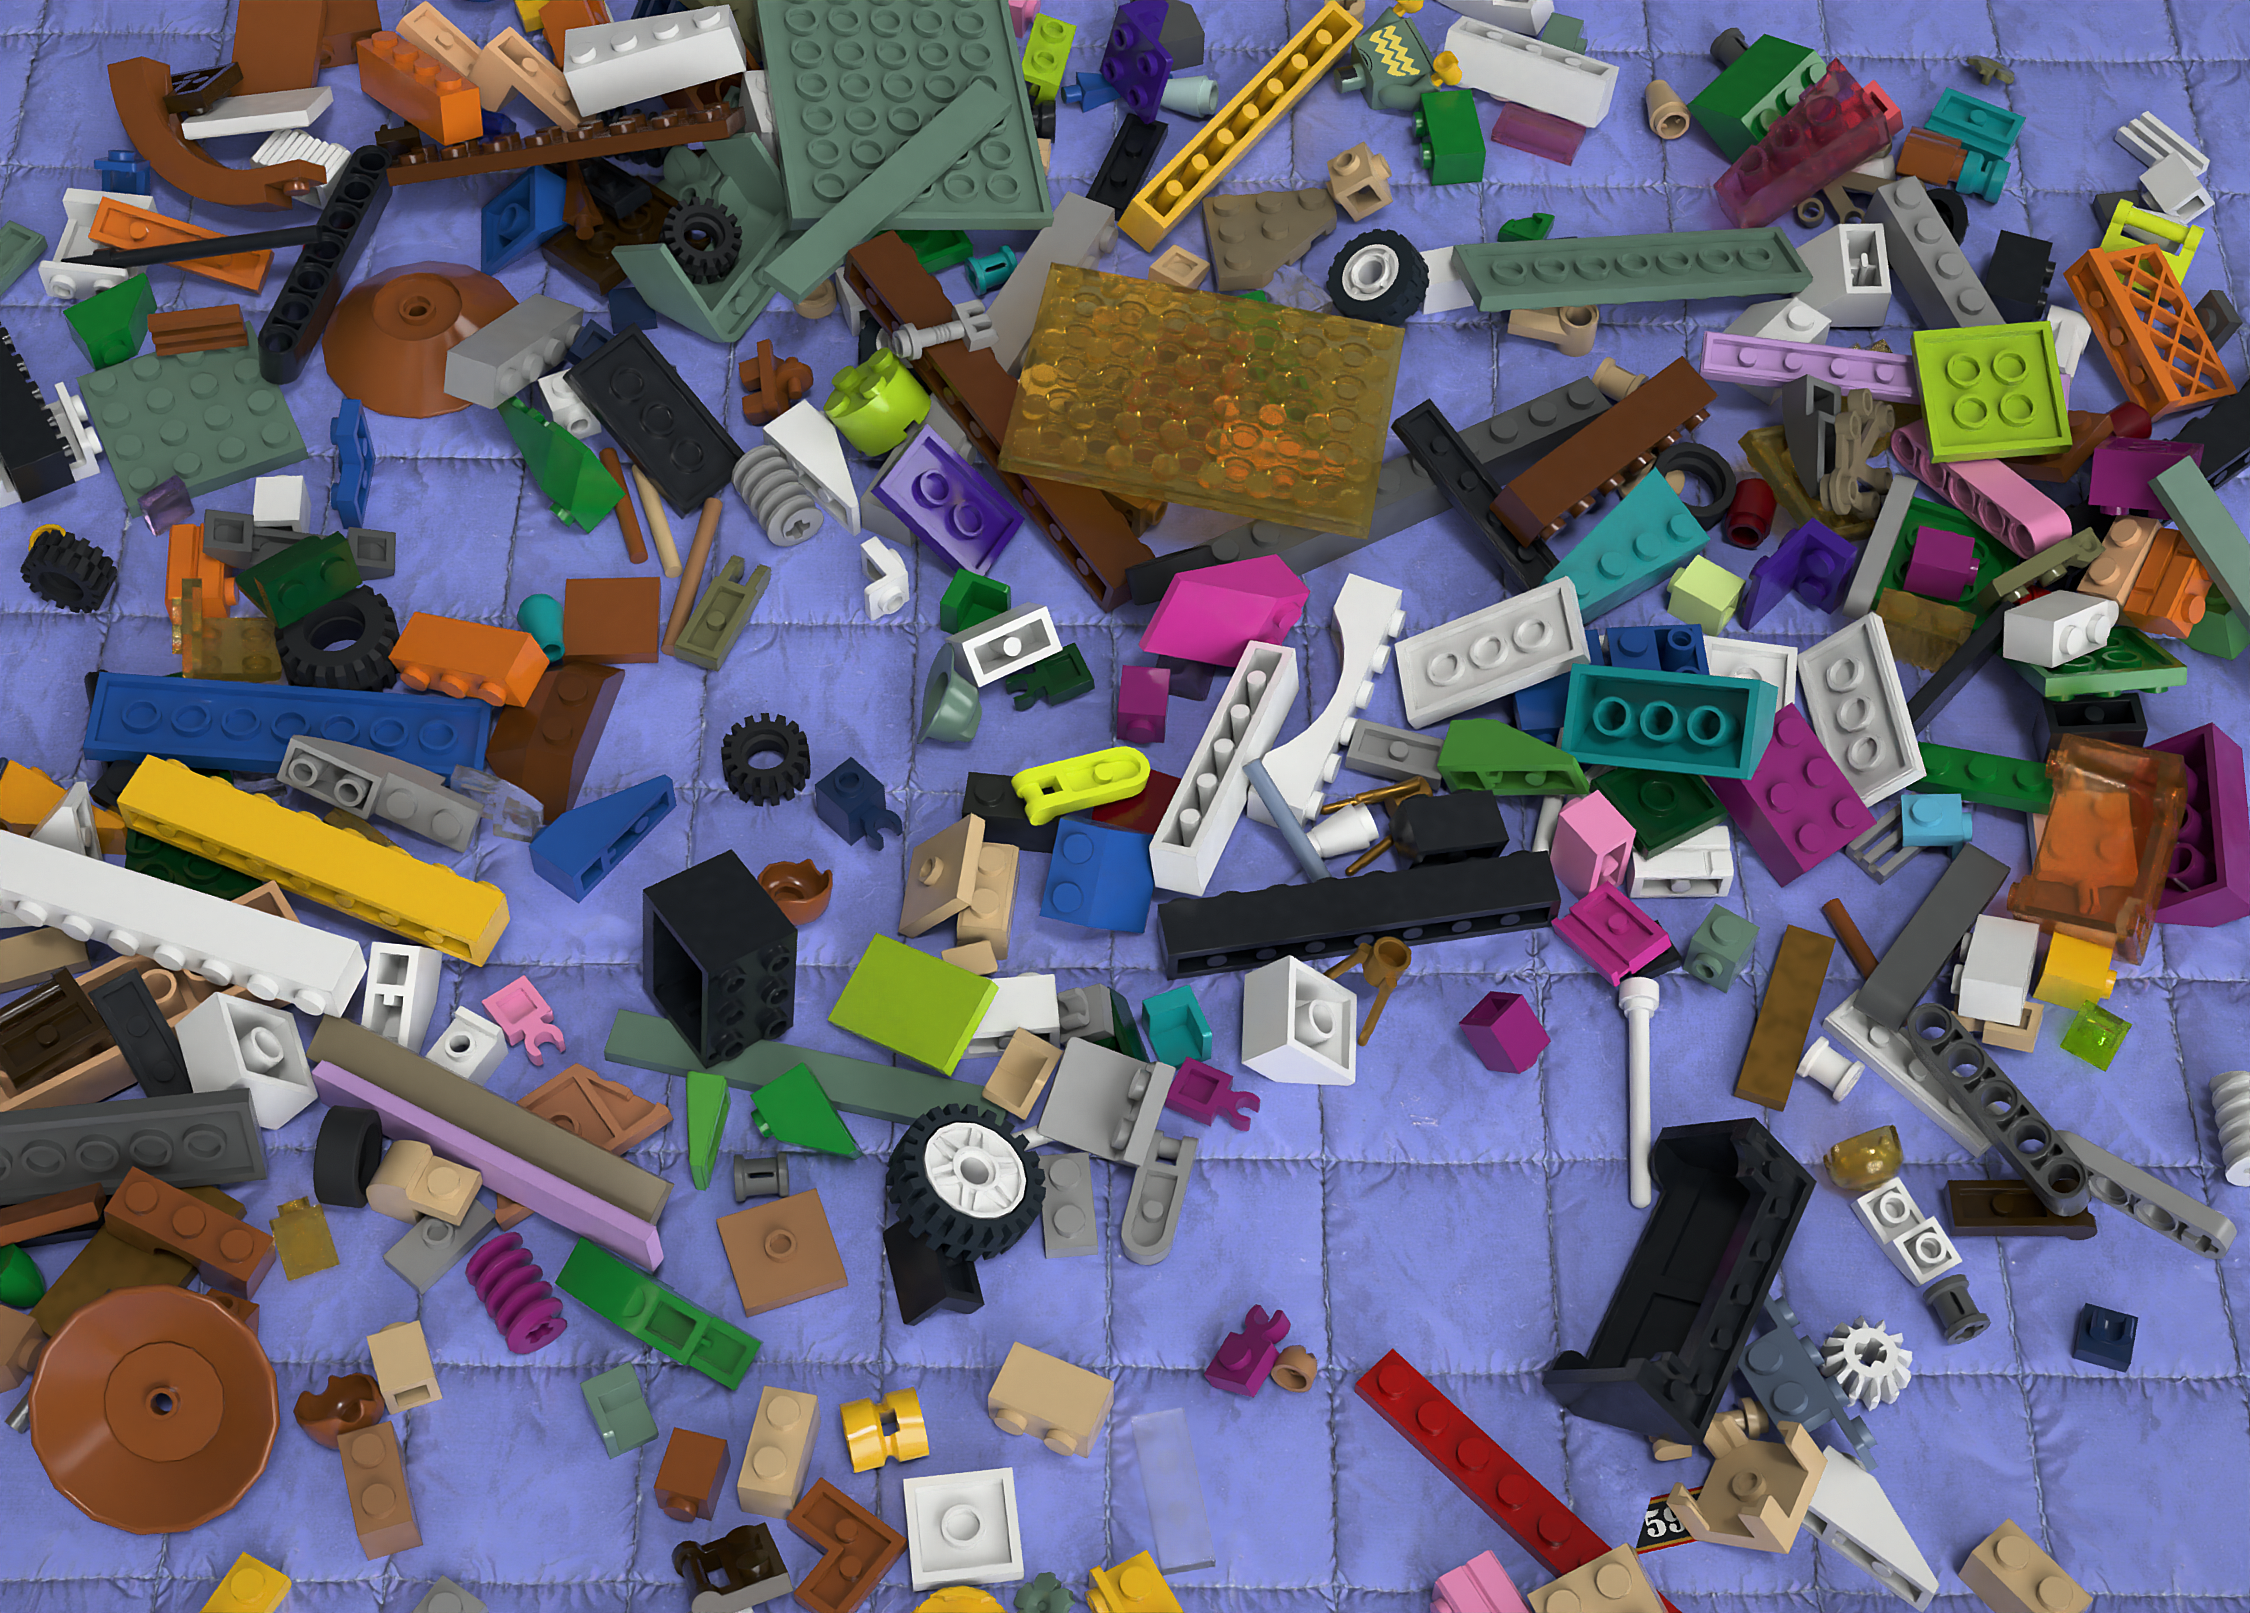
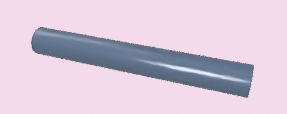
[1242,758,1332,883]

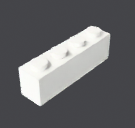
[1443,15,1620,128]

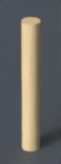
[631,464,683,578]

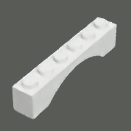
[1246,573,1407,830]

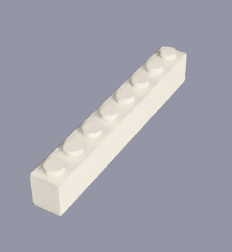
[0,829,367,1018]

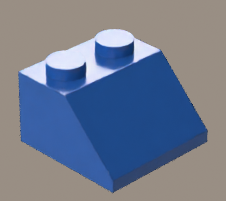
[1039,815,1155,934]

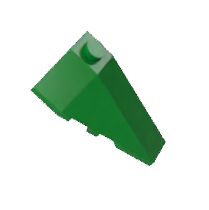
[497,396,626,534]

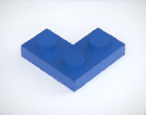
[330,399,376,529]

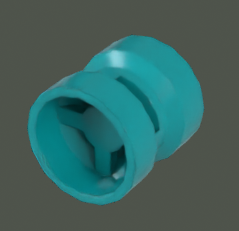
[1955,150,2011,204]

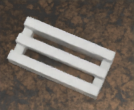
[2115,111,2210,177]

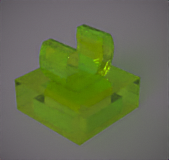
[2060,999,2133,1072]

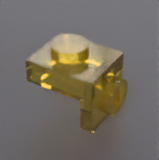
[269,1196,340,1281]

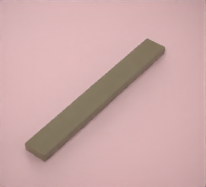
[305,1014,674,1226]

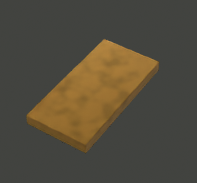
[28,1185,247,1340]

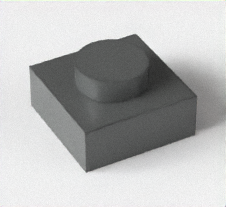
[2193,290,2243,353]

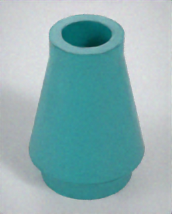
[517,594,565,662]

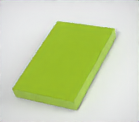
[827,932,1000,1077]

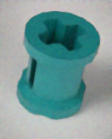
[964,245,1018,296]

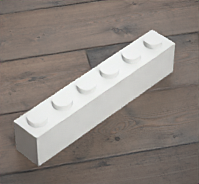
[1149,640,1300,897]

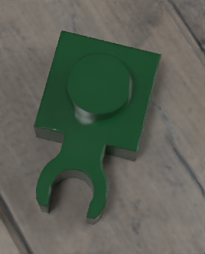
[1005,642,1095,711]

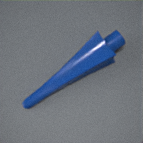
[1061,72,1173,113]

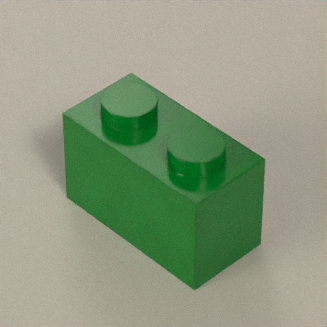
[1412,89,1486,186]

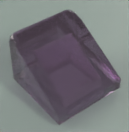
[1155,654,1216,701]

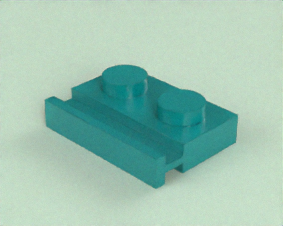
[1923,87,2026,162]

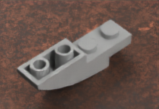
[276,734,485,853]

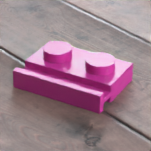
[1551,880,1672,987]

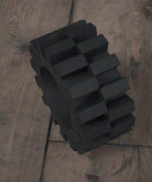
[657,197,742,284]
[20,530,117,613]
[721,713,811,807]

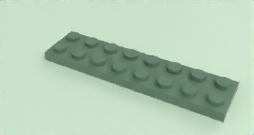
[1451,227,1813,313]

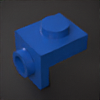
[94,150,150,196]

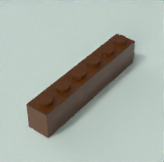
[1489,356,1718,549]

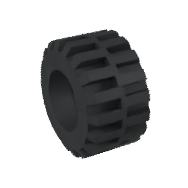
[274,584,400,692]

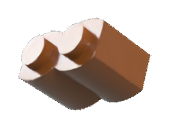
[1895,126,1968,189]

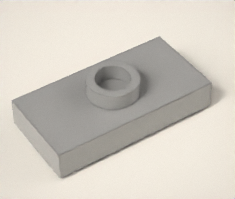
[382,1198,498,1296]

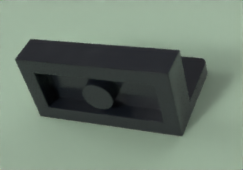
[883,1219,985,1326]

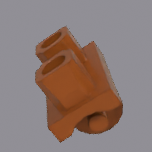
[738,338,814,425]

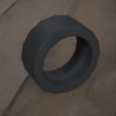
[1648,442,1736,531]
[1125,544,1217,606]
[313,1105,383,1208]

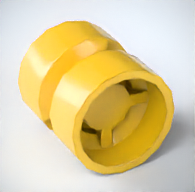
[839,1386,929,1473]

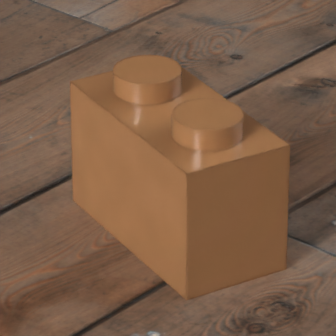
[337,1421,423,1561]

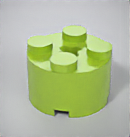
[823,347,931,457]

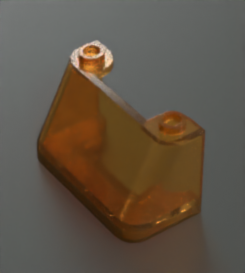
[2007,733,2188,966]

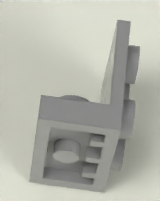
[1036,1037,1176,1168]

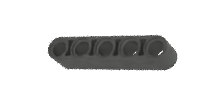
[1852,842,2011,1034]
[1907,1002,2090,1217]

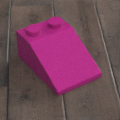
[1138,554,1311,668]

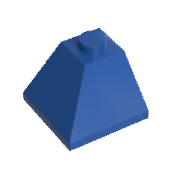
[481,165,570,276]

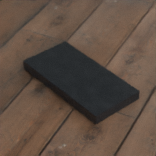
[563,322,745,519]

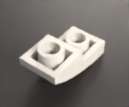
[1850,1176,1962,1288]

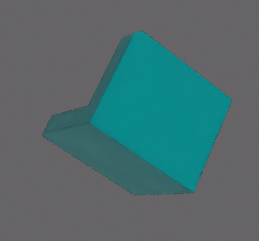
[1141,984,1213,1071]

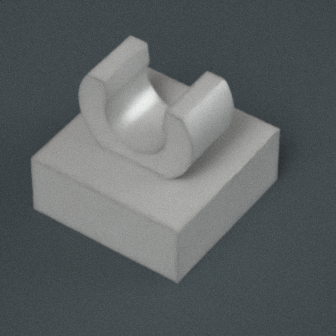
[1057,983,1114,1046]

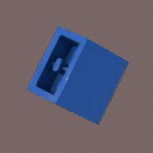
[1602,624,1710,675]

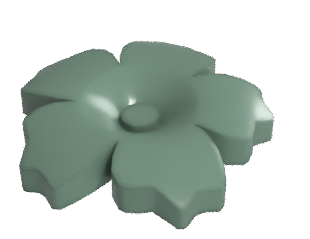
[1013,1572,1075,1613]

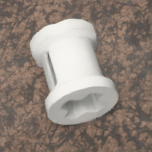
[1796,1036,1865,1102]

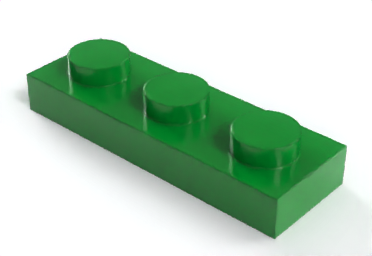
[1906,741,2063,816]

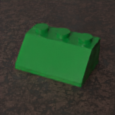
[1686,34,1841,172]

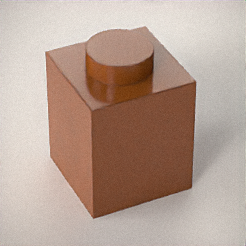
[654,1427,731,1522]

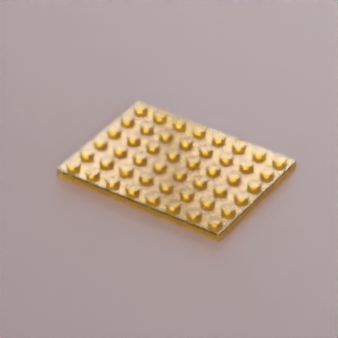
[998,262,1406,540]

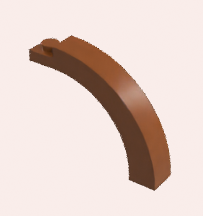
[107,56,327,212]

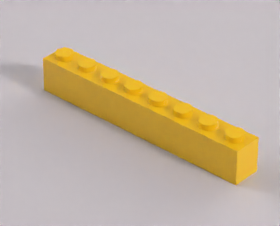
[1117,0,1364,253]
[116,754,510,967]

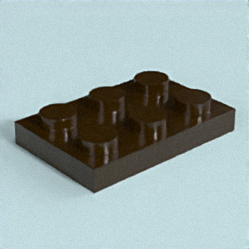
[540,175,679,296]

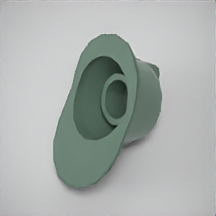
[917,643,982,744]

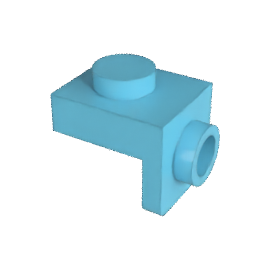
[1901,794,1972,859]

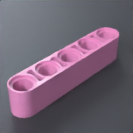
[1890,418,2072,559]

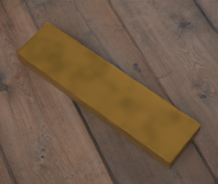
[1734,924,1836,1112]

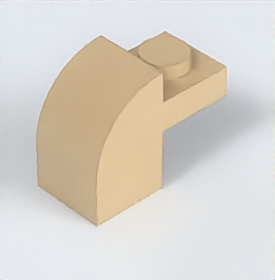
[366,1140,483,1226]

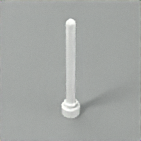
[1619,977,1659,1208]

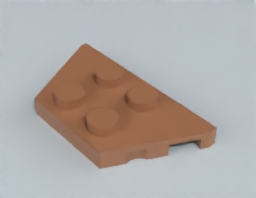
[495,1063,674,1232]

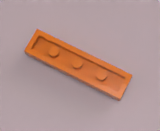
[88,196,275,295]

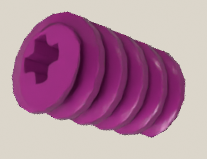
[465,1232,567,1354]

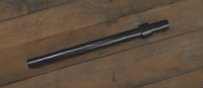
[61,224,322,269]

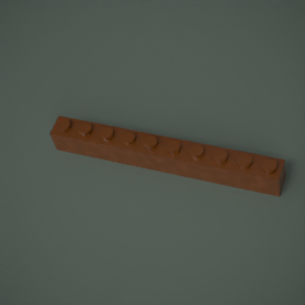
[843,229,1155,613]

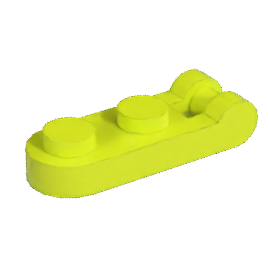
[1011,746,1150,826]

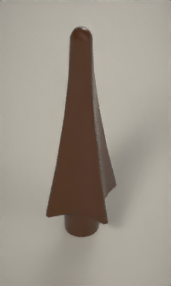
[562,160,604,240]

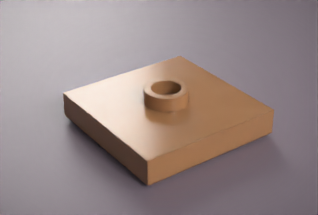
[716,1188,848,1318]

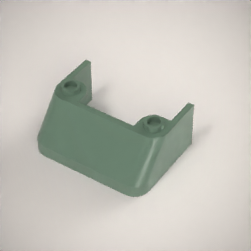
[611,132,808,343]

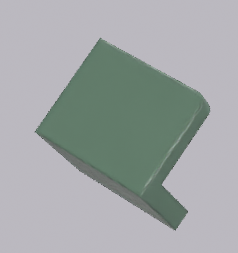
[579,1361,659,1459]

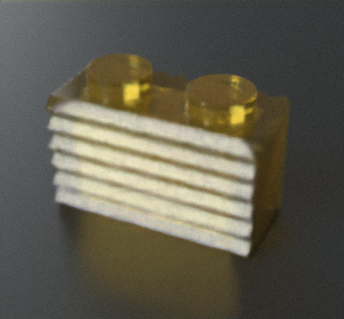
[1875,587,1976,673]

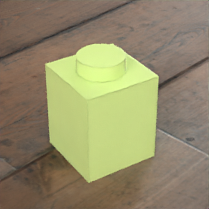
[1667,555,1746,637]

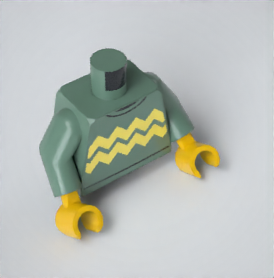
[1333,0,1462,111]

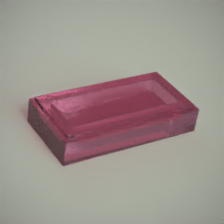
[1491,102,1587,166]

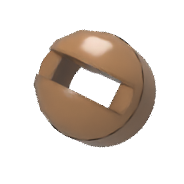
[1271,1345,1318,1393]

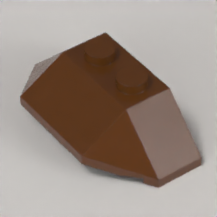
[485,660,625,826]

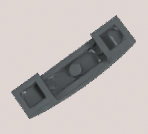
[202,509,396,581]

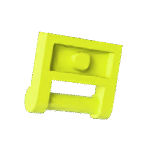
[2100,198,2205,304]

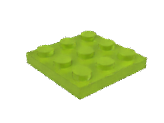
[1910,321,2073,464]

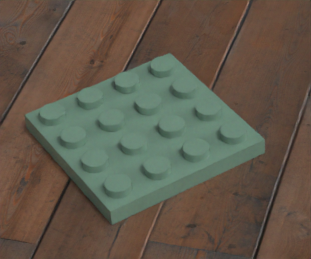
[76,320,309,519]

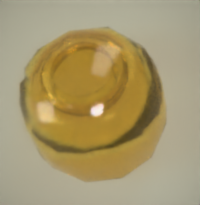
[1823,1124,1904,1192]

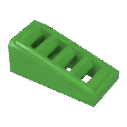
[685,1071,731,1191]

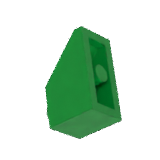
[63,272,157,371]
[750,1062,864,1160]

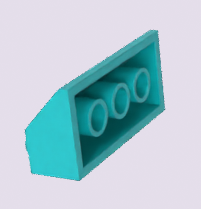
[1561,663,1778,780]

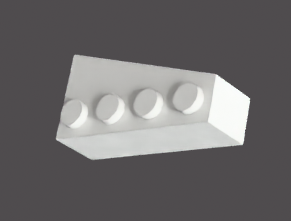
[563,4,746,117]

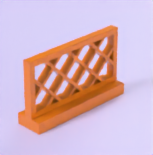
[2063,243,2238,423]

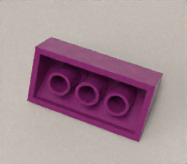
[2127,722,2250,928]

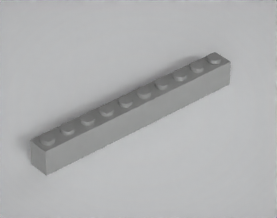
[860,191,1118,547]

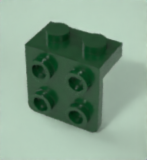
[235,531,363,629]

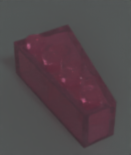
[1713,57,1891,229]

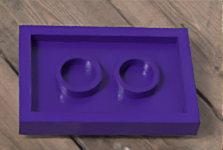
[870,424,1025,576]

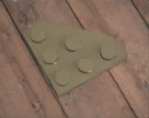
[1202,188,1337,292]

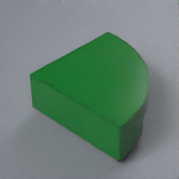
[1497,213,1555,242]

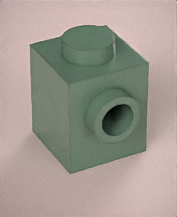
[1683,904,1760,993]

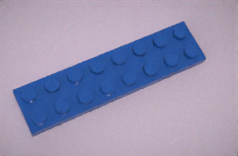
[83,672,492,788]

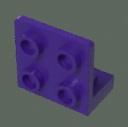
[1099,0,1174,124]
[1740,517,1858,631]

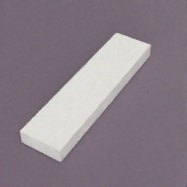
[1822,989,2006,1159]

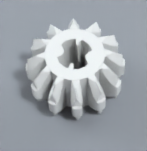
[1819,1315,1913,1412]

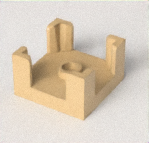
[1666,1412,1828,1554]

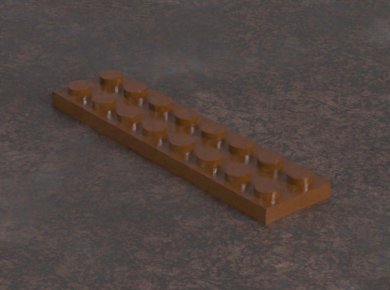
[386,101,747,187]

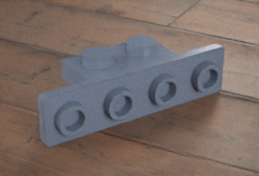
[1737,1292,1878,1472]

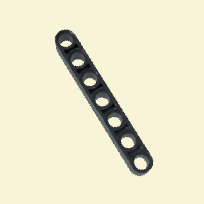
[258,145,393,385]

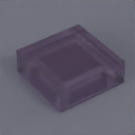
[137,474,195,537]

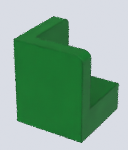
[940,568,1011,635]

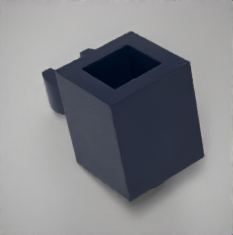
[815,757,903,851]

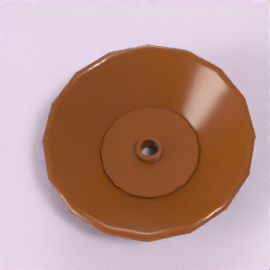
[321,260,519,419]
[27,1283,280,1535]

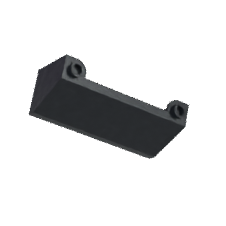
[1542,1117,1817,1445]

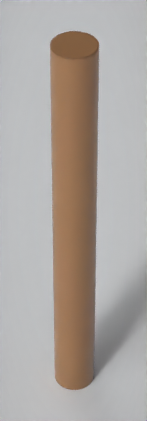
[661,497,723,656]

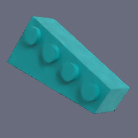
[1538,467,1711,625]

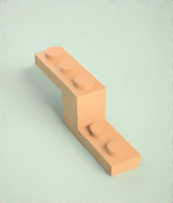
[395,0,597,132]

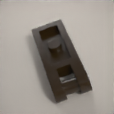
[1943,1179,2098,1240]

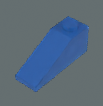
[528,774,677,904]

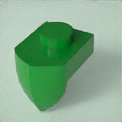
[0,1243,47,1307]

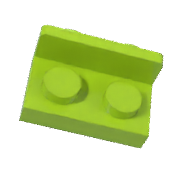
[1021,13,1077,107]

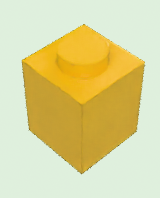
[2032,932,2117,1015]

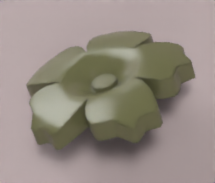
[1966,55,2015,86]

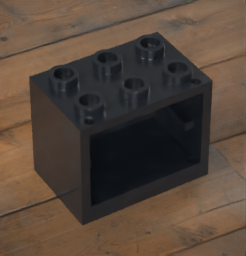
[643,849,798,1069]

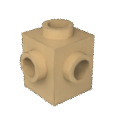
[1326,142,1393,222]

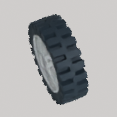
[886,1103,1046,1261]

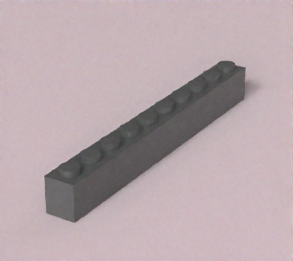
[1194,376,1612,577]

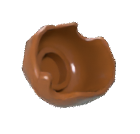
[757,859,833,926]
[293,1372,385,1450]

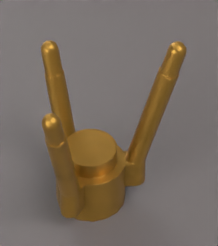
[1320,776,1433,876]
[1322,937,1412,1047]

